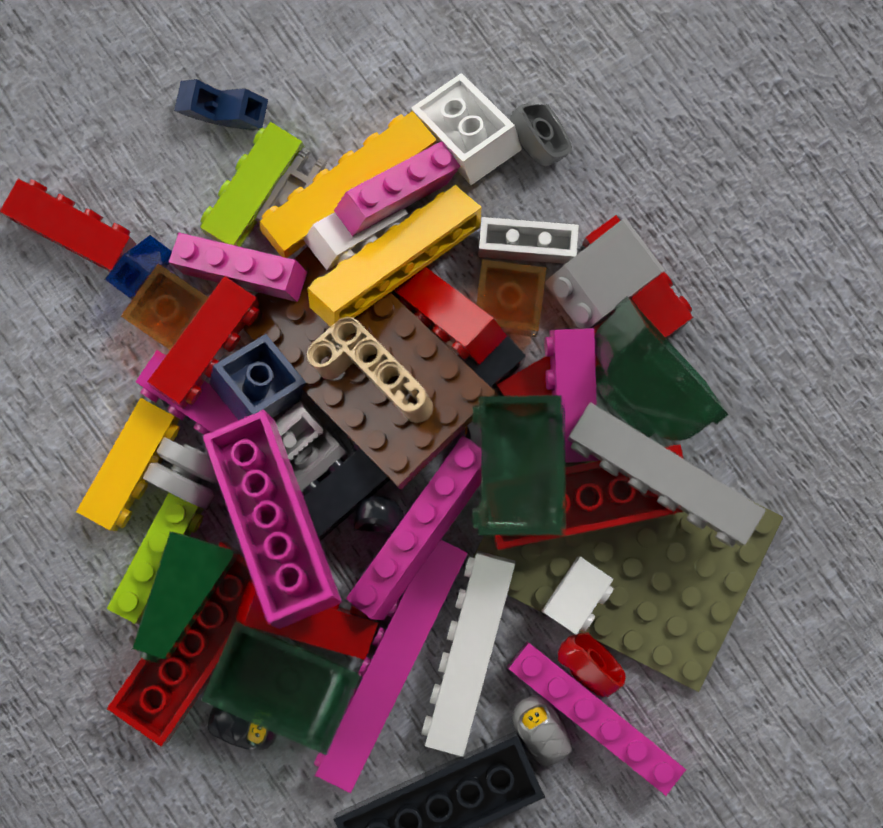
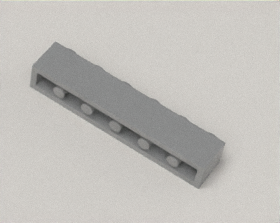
[567,402,766,548]

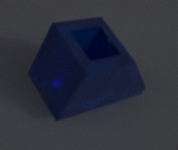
[105,235,172,305]

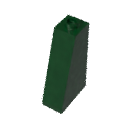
[132,531,239,663]

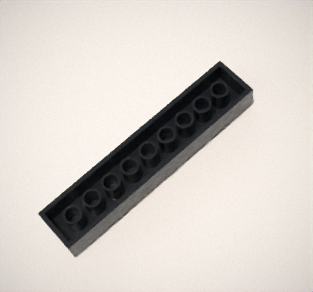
[302,328,526,541]

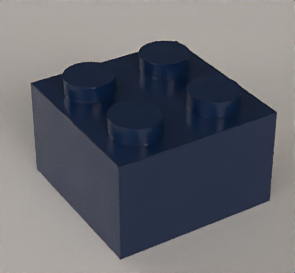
[209,334,306,420]

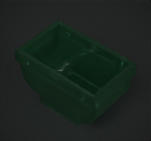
[594,296,729,441]
[201,621,361,755]

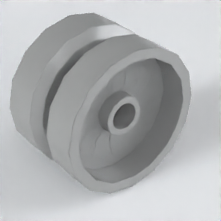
[143,437,219,510]

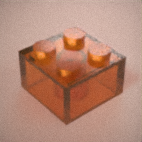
[476,259,547,337]
[121,263,209,351]

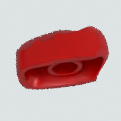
[558,632,626,697]

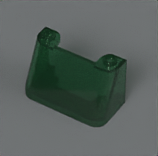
[472,395,566,536]

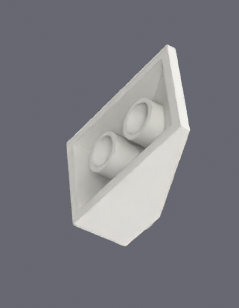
[411,73,522,185]

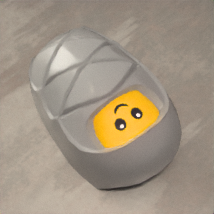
[512,696,572,766]

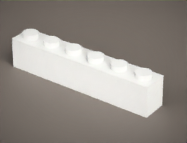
[421,551,515,757]

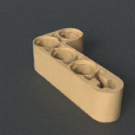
[307,317,433,423]

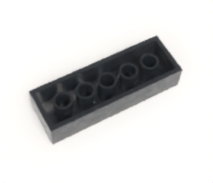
[333,731,545,828]

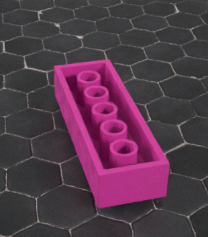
[203,410,342,629]

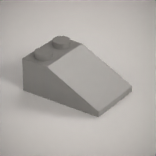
[545,218,665,329]

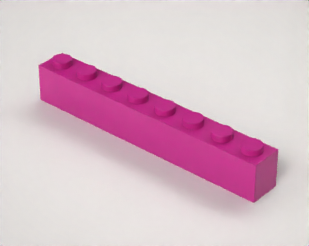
[314,540,468,793]

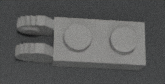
[255,148,327,223]

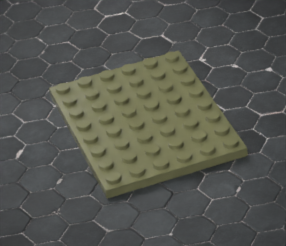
[473,411,783,692]

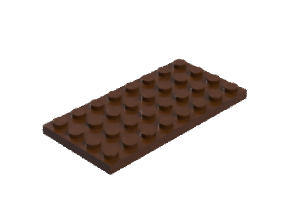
[243,246,498,490]

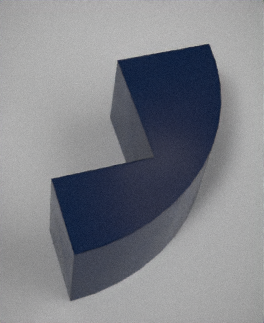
[174,79,269,130]

